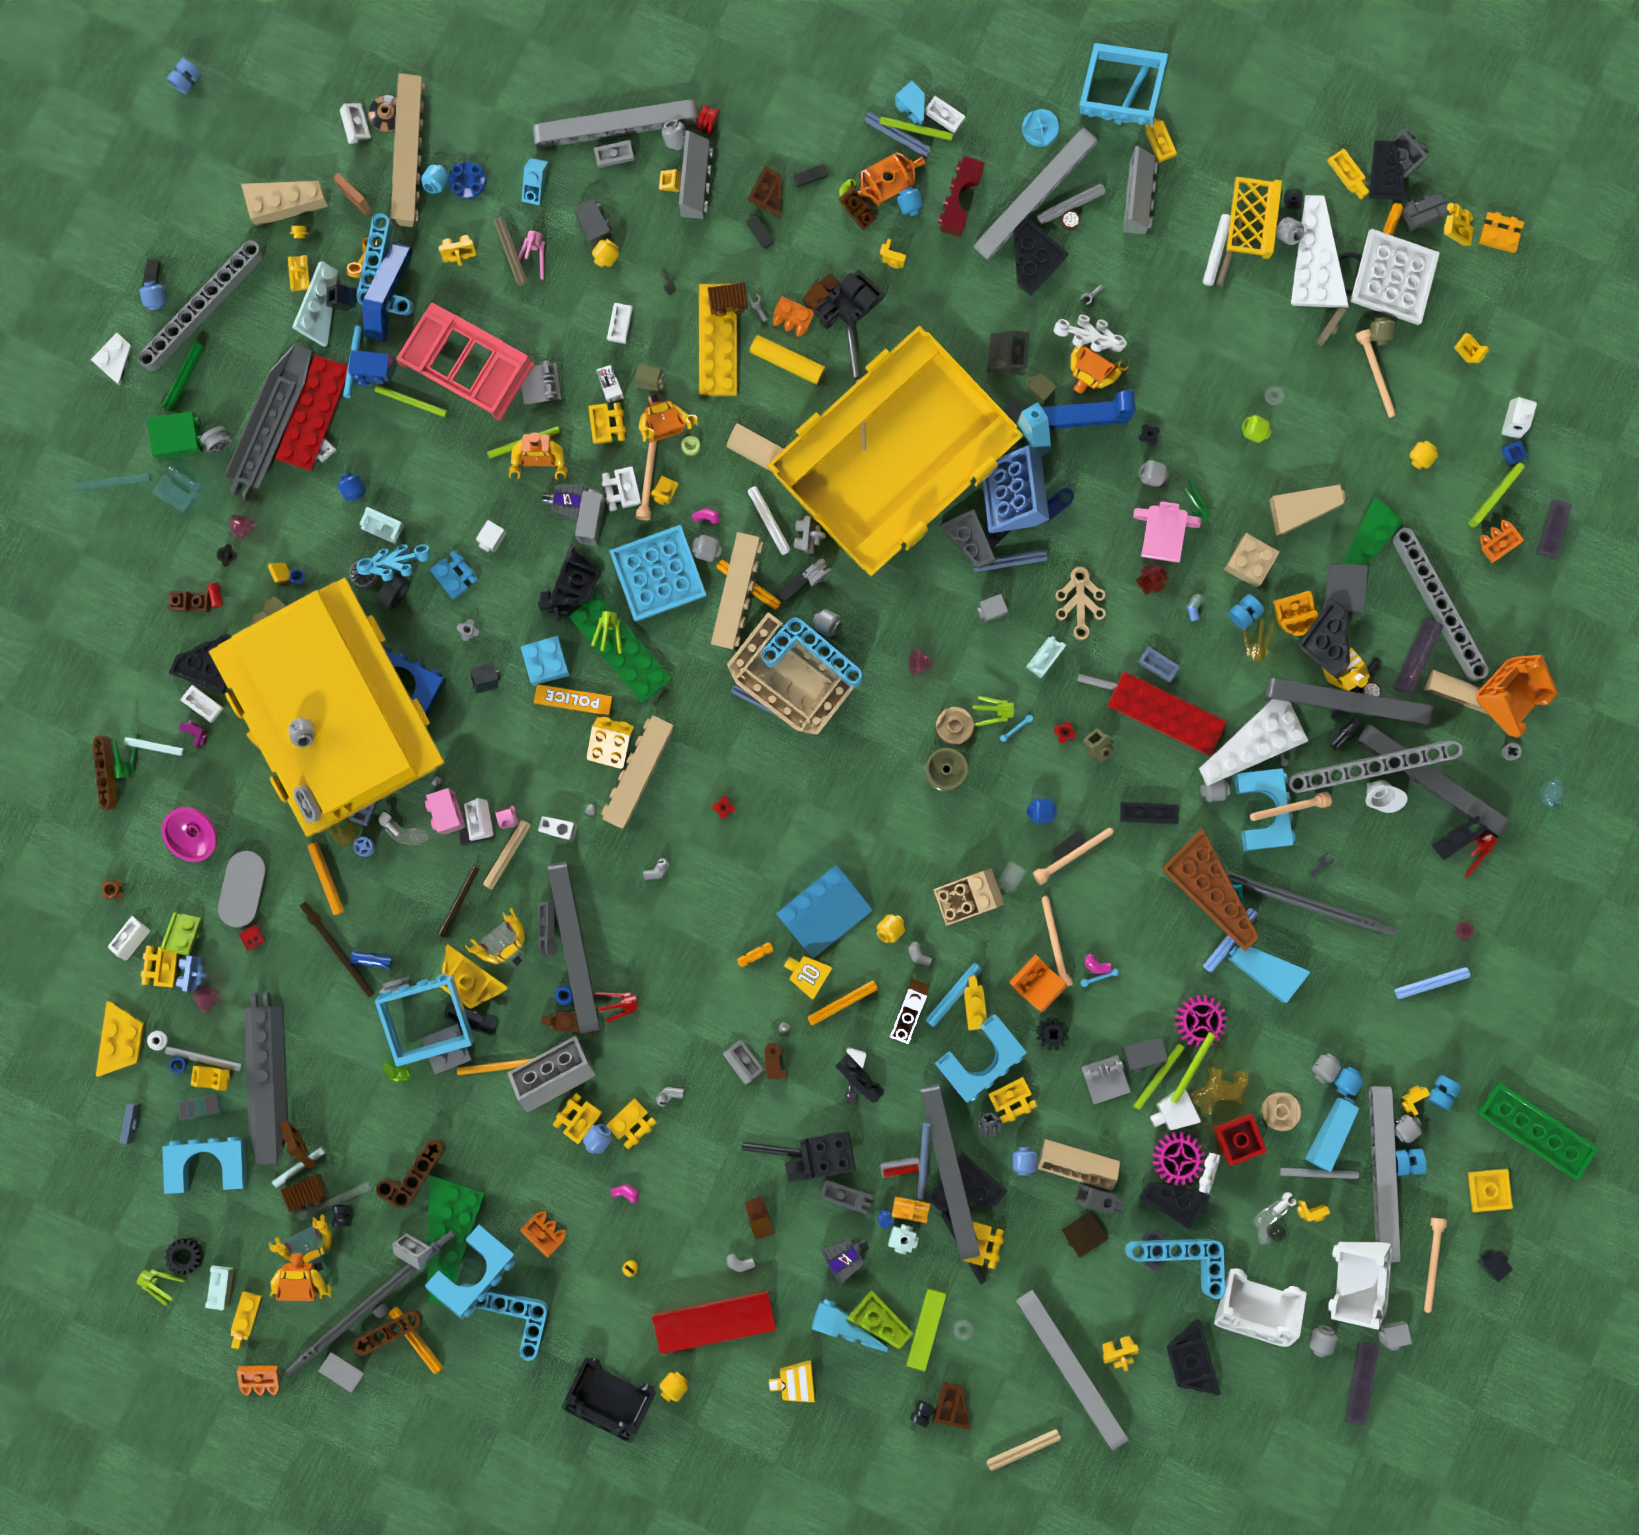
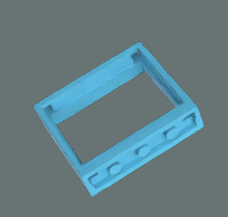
[1079,43,1168,125]
[375,974,474,1067]

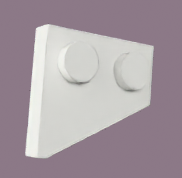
[91,333,133,385]

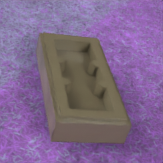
[1316,307,1346,346]

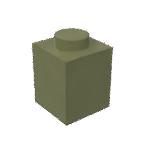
[1026,372,1057,406]

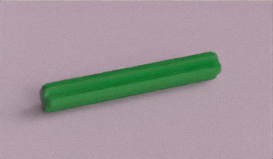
[162,342,204,411]

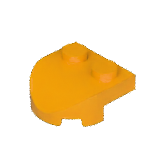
[1273,591,1318,636]

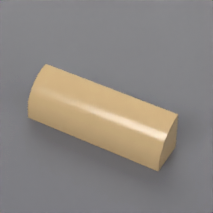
[727,423,784,471]
[1424,669,1489,715]
[1038,1139,1120,1191]

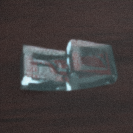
[176,1094,220,1121]

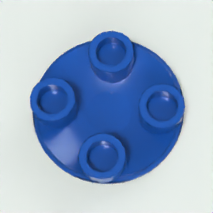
[448,162,486,199]

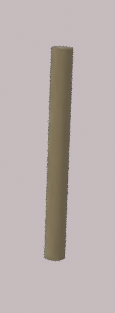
[1216,216,1245,286]

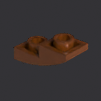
[838,187,877,230]
[168,591,211,613]

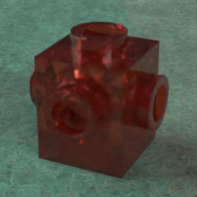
[1135,564,1170,595]

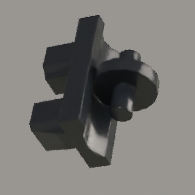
[538,591,575,621]

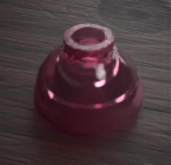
[228,515,255,539]
[908,649,933,676]
[192,987,220,1012]

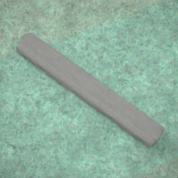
[1037,184,1105,225]

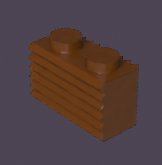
[707,282,748,316]
[280,1173,329,1214]

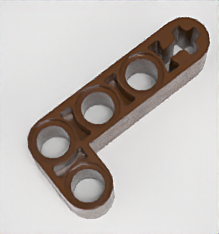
[376,1139,445,1209]

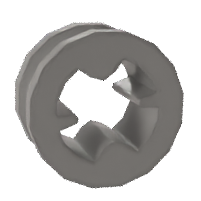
[1502,743,1522,761]

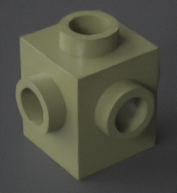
[1083,728,1116,763]

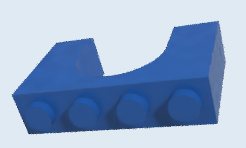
[383,645,446,718]

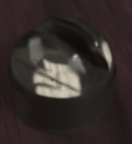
[1269,1225,1286,1242]

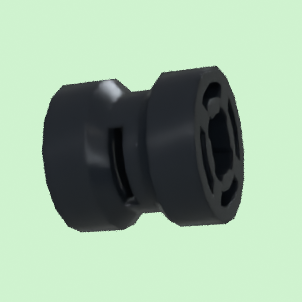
[332,1205,352,1227]
[910,1400,936,1427]

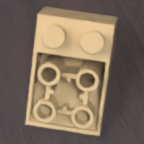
[933,868,1005,926]

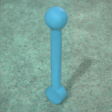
[1000,715,1033,742]
[1080,968,1119,987]

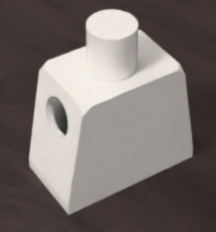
[1501,397,1537,439]
[1150,1089,1201,1130]

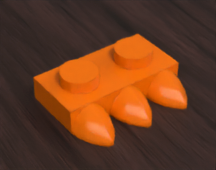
[773,296,815,337]
[1480,520,1524,563]
[520,1211,566,1258]
[237,1366,280,1396]

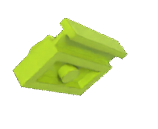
[161,912,202,956]

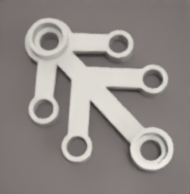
[1054,315,1126,352]

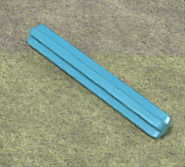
[926,963,982,1027]

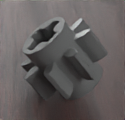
[978,1113,1002,1138]

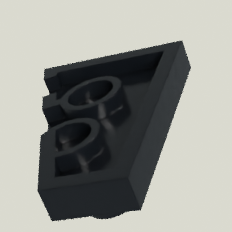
[1368,140,1407,200]
[1139,1181,1210,1229]

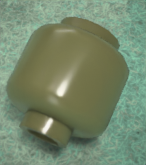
[1370,318,1395,345]

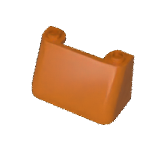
[1475,655,1559,737]

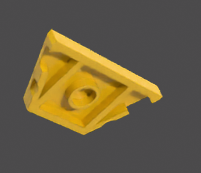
[440,944,509,1009]
[96,1001,145,1077]

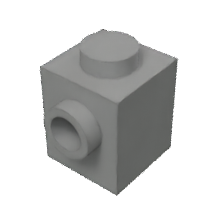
[977,594,1008,623]
[1378,1321,1412,1350]

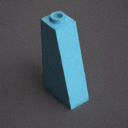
[1017,402,1051,457]
[1228,945,1310,1003]
[1305,1097,1359,1172]

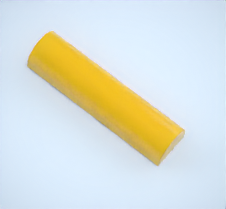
[750,335,825,385]

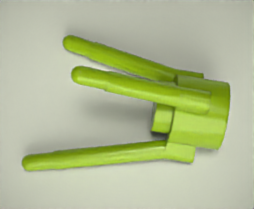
[591,611,622,654]
[972,696,1014,727]
[136,1269,185,1306]

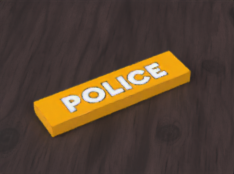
[534,684,613,716]

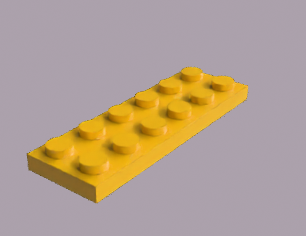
[699,284,737,396]

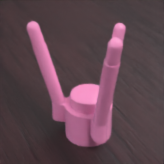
[518,231,545,280]

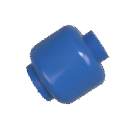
[337,472,366,502]
[1027,799,1057,824]

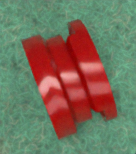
[696,104,720,135]

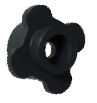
[1139,424,1160,445]
[217,544,237,567]

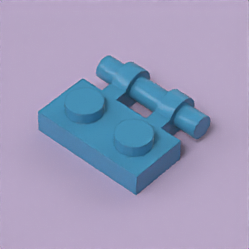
[430,550,478,600]

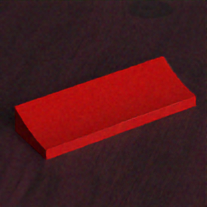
[652,1290,776,1354]

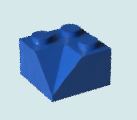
[348,350,396,387]

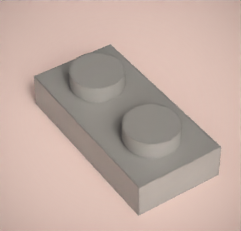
[594,140,634,168]

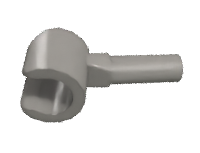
[1081,285,1103,306]
[749,295,767,322]

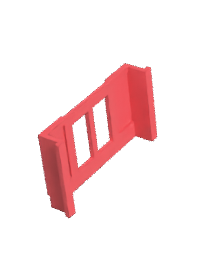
[396,302,535,421]

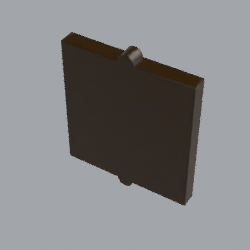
[1062,1211,1108,1258]

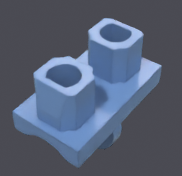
[176,956,209,992]

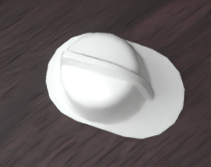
[1365,780,1407,813]

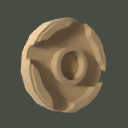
[936,707,974,745]
[1261,1092,1302,1131]

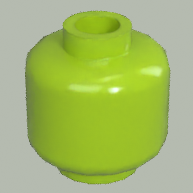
[1242,415,1271,443]

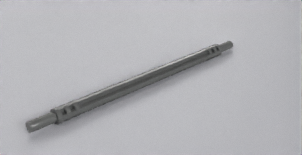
[1226,871,1396,936]
[285,1230,456,1376]

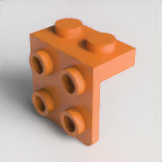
[1009,954,1067,1012]

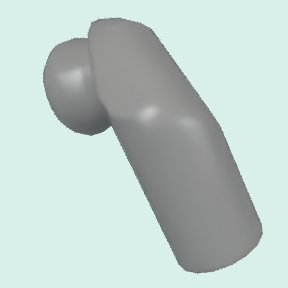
[643,858,669,880]
[908,942,932,967]
[656,1087,684,1107]
[726,1254,756,1272]

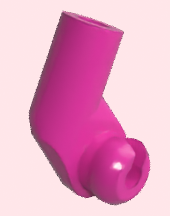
[692,508,720,525]
[1084,954,1111,974]
[610,1184,639,1203]

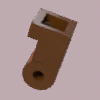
[764,1043,787,1079]

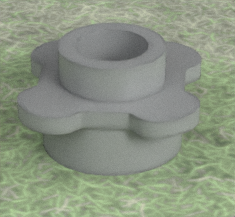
[457,619,479,641]

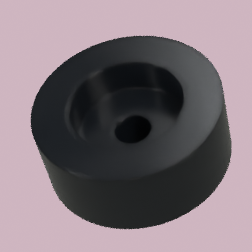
[1284,188,1303,209]

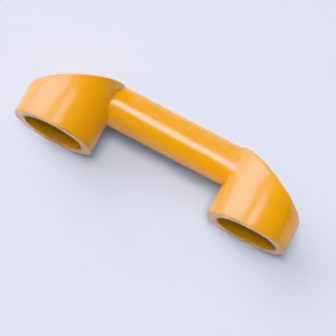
[347,237,378,278]

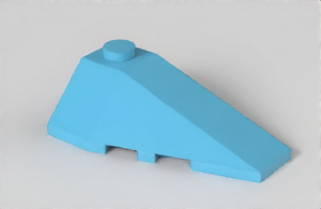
[812,1299,888,1352]

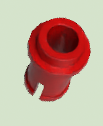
[206,583,224,608]

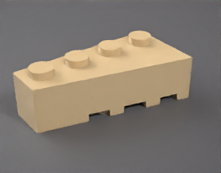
[241,181,328,227]

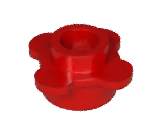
[1054,722,1076,744]
[712,796,735,819]

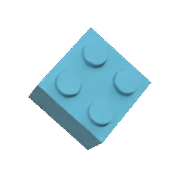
[521,636,570,686]

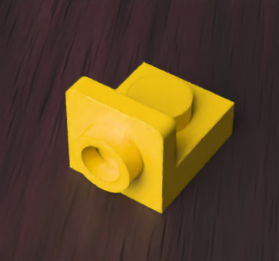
[651,475,679,505]

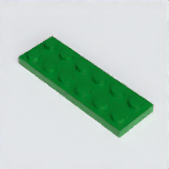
[569,593,672,704]
[1477,1082,1599,1181]

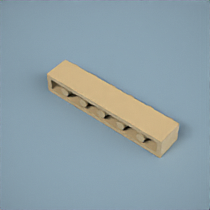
[711,532,764,650]
[601,715,675,830]

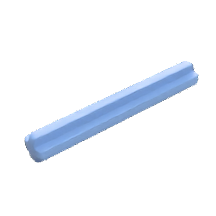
[1203,908,1258,972]
[1395,968,1470,999]

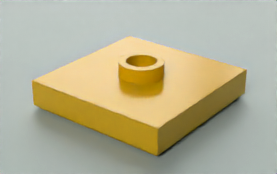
[1467,1169,1513,1212]

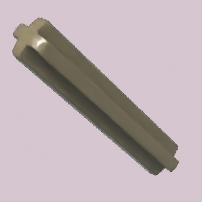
[494,217,527,286]

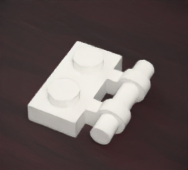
[601,466,641,511]
[1199,1152,1221,1193]

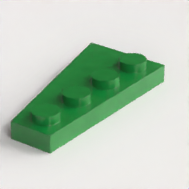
[1342,497,1404,565]

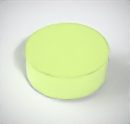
[681,436,701,456]

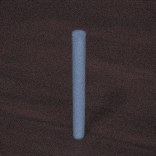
[917,1123,931,1199]

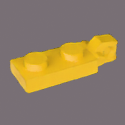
[1144,117,1177,163]
[1327,148,1369,200]
[964,975,987,1030]
[230,1291,263,1349]

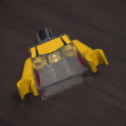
[465,908,525,968]

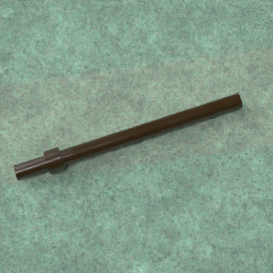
[299,901,375,998]

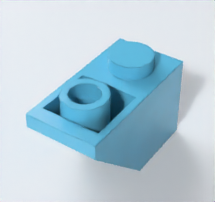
[895,81,925,126]
[522,158,548,205]

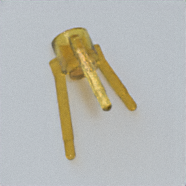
[1243,619,1275,661]
[326,817,357,847]

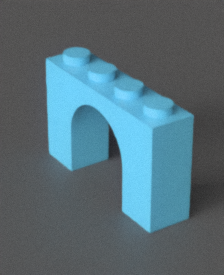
[1234,768,1295,851]
[935,1014,1027,1102]
[162,1136,248,1194]
[425,1225,516,1320]

